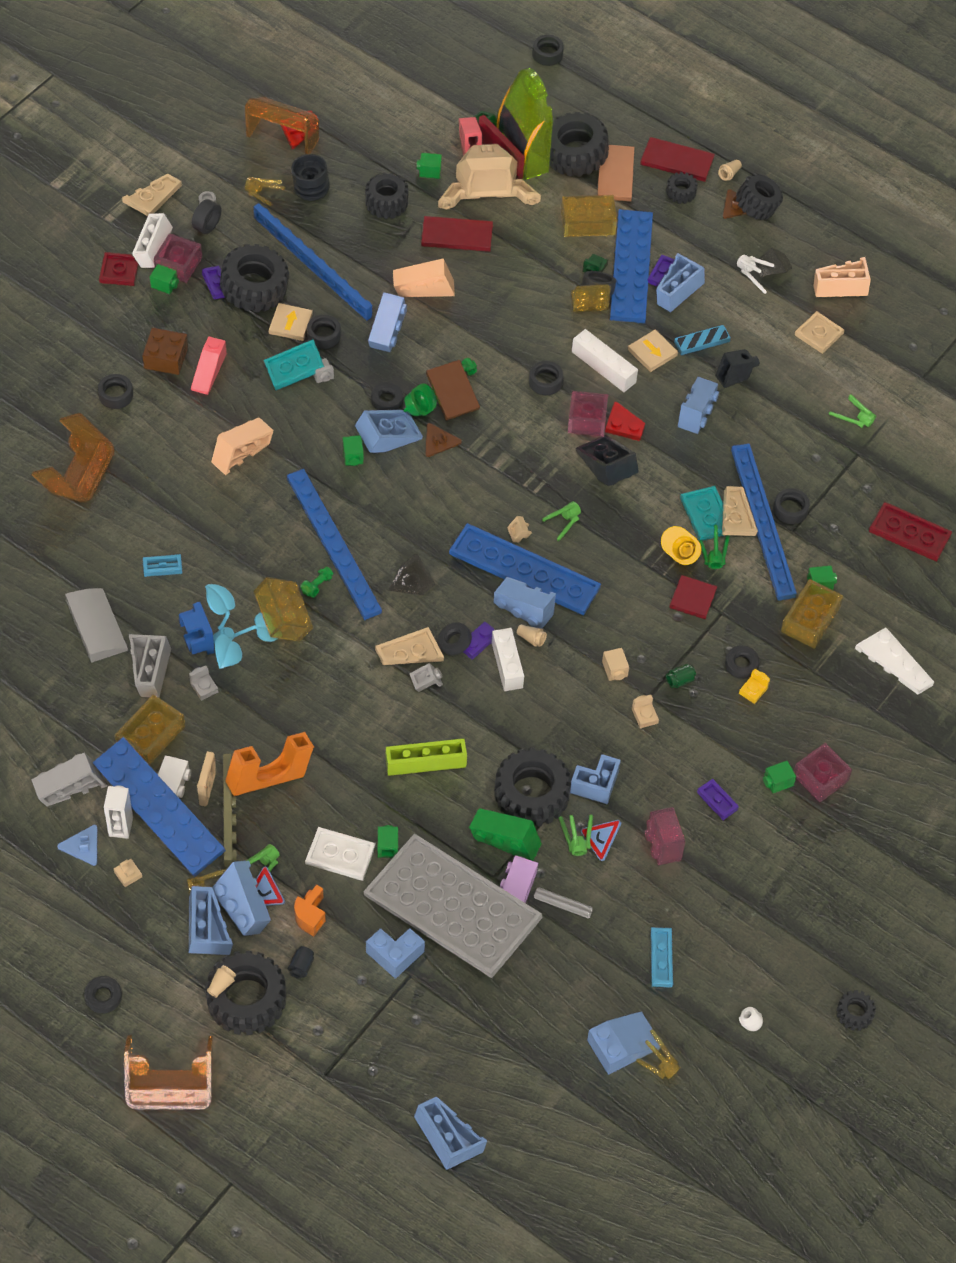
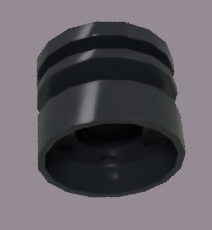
[291,154,330,201]

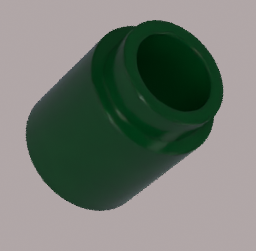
[666,663,696,688]

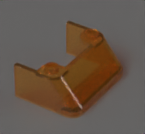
[245,97,319,154]
[32,413,114,502]
[124,1035,213,1109]

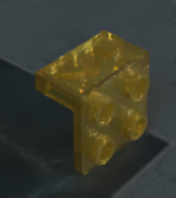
[571,285,611,312]

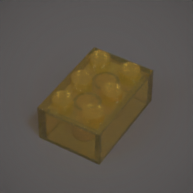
[561,195,617,237]
[254,577,313,641]
[781,579,843,649]
[115,694,185,765]

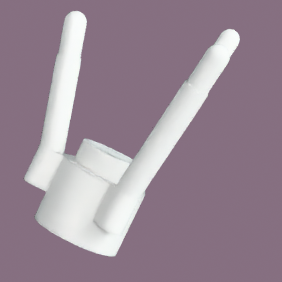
[737,255,774,294]

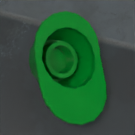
[403,383,437,416]

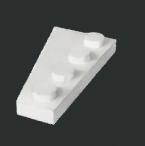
[855,627,934,694]

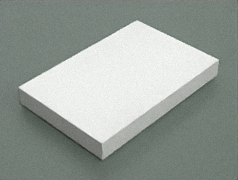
[305,827,376,881]

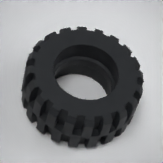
[543,112,609,177]
[220,244,289,312]
[494,748,571,827]
[205,951,286,1035]

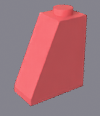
[459,117,482,155]

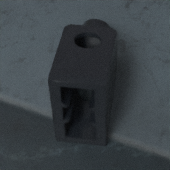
[715,349,760,388]

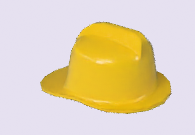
[661,526,701,565]

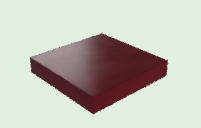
[99,252,139,286]
[670,575,717,620]

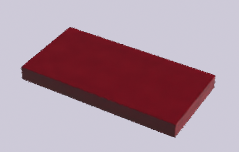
[479,115,525,179]
[640,137,715,182]
[421,216,493,252]
[869,502,952,562]

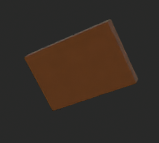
[426,360,480,421]

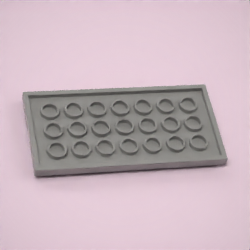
[364,834,543,978]

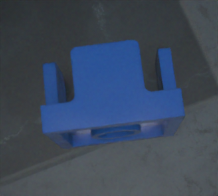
[179,602,215,655]

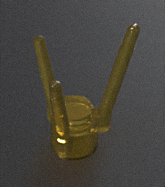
[245,177,285,206]
[187,868,228,893]
[636,1029,681,1080]

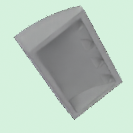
[65,588,128,663]

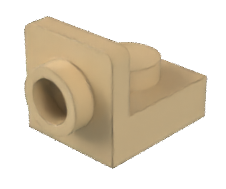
[632,695,659,728]

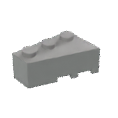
[129,634,171,698]

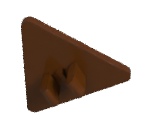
[723,189,747,219]
[426,423,462,457]

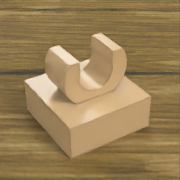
[507,516,532,543]
[114,859,142,887]

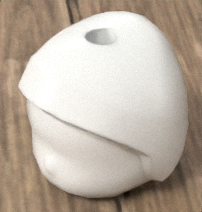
[739,1007,763,1032]

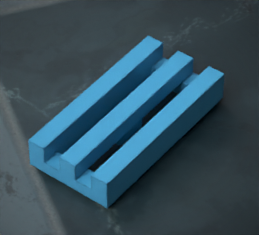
[143,554,182,577]

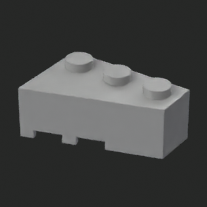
[31,752,107,806]

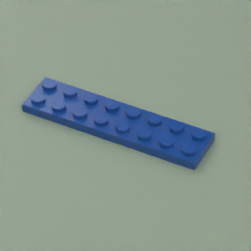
[610,209,653,323]
[449,523,601,616]
[92,737,226,877]

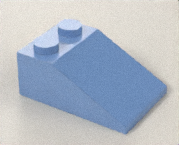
[355,410,423,453]
[587,1011,663,1075]

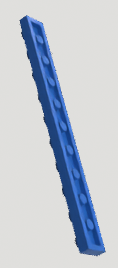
[253,203,373,321]
[731,444,797,601]
[287,469,382,620]

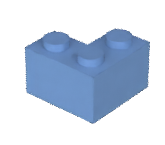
[570,755,621,804]
[366,928,425,979]

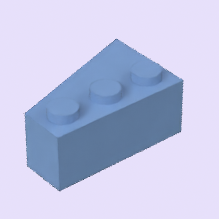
[494,577,556,629]

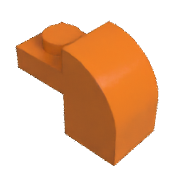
[294,885,325,937]

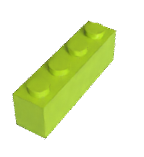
[385,739,467,776]

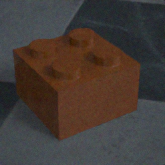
[143,328,188,375]

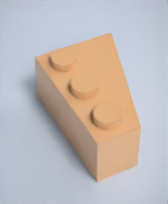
[813,257,871,297]
[393,258,455,297]
[211,418,274,475]

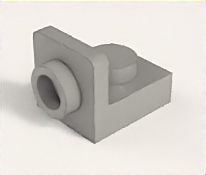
[313,358,334,383]
[410,663,443,692]
[189,666,218,701]

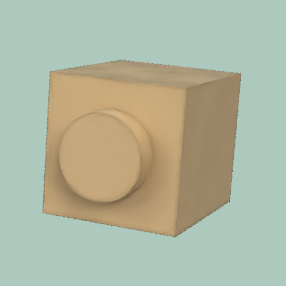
[602,648,629,681]

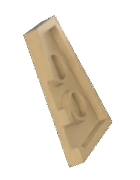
[122,174,182,216]
[722,486,758,536]
[375,627,444,665]

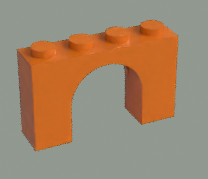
[225,732,314,796]

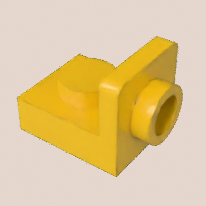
[739,669,770,704]

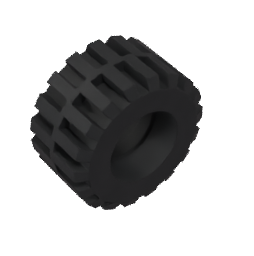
[365,173,409,219]
[736,174,783,220]

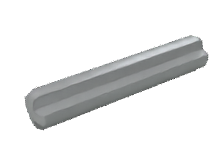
[534,887,593,918]

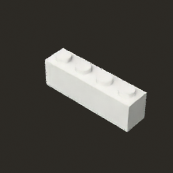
[572,329,638,392]

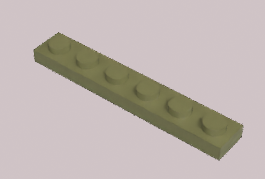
[223,754,237,870]

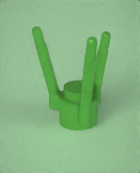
[829,394,877,428]
[542,501,581,541]
[559,815,593,856]
[246,844,280,872]

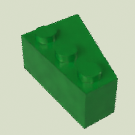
[469,808,542,861]

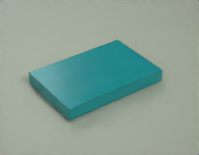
[264,340,325,390]
[680,486,724,541]

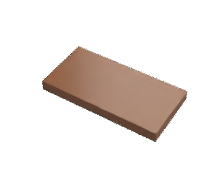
[597,145,634,201]

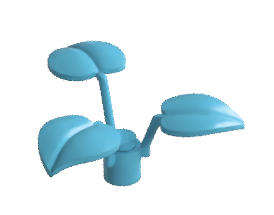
[205,584,282,669]

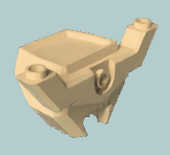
[438,144,541,210]

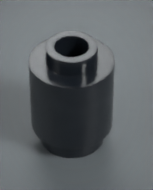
[287,946,314,979]

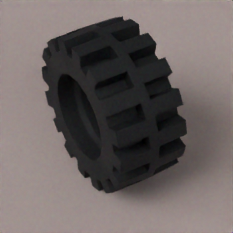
[666,172,698,204]
[836,990,876,1031]

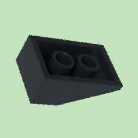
[576,435,639,486]

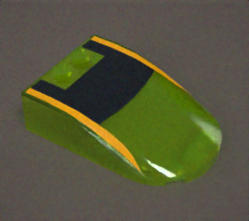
[496,68,553,180]

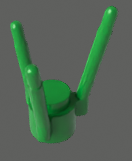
[699,524,730,569]

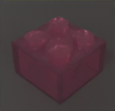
[154,233,202,283]
[568,391,608,436]
[794,743,852,802]
[645,807,685,866]

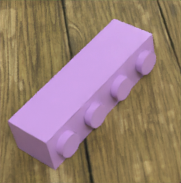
[500,855,538,903]

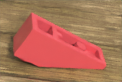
[191,337,227,395]

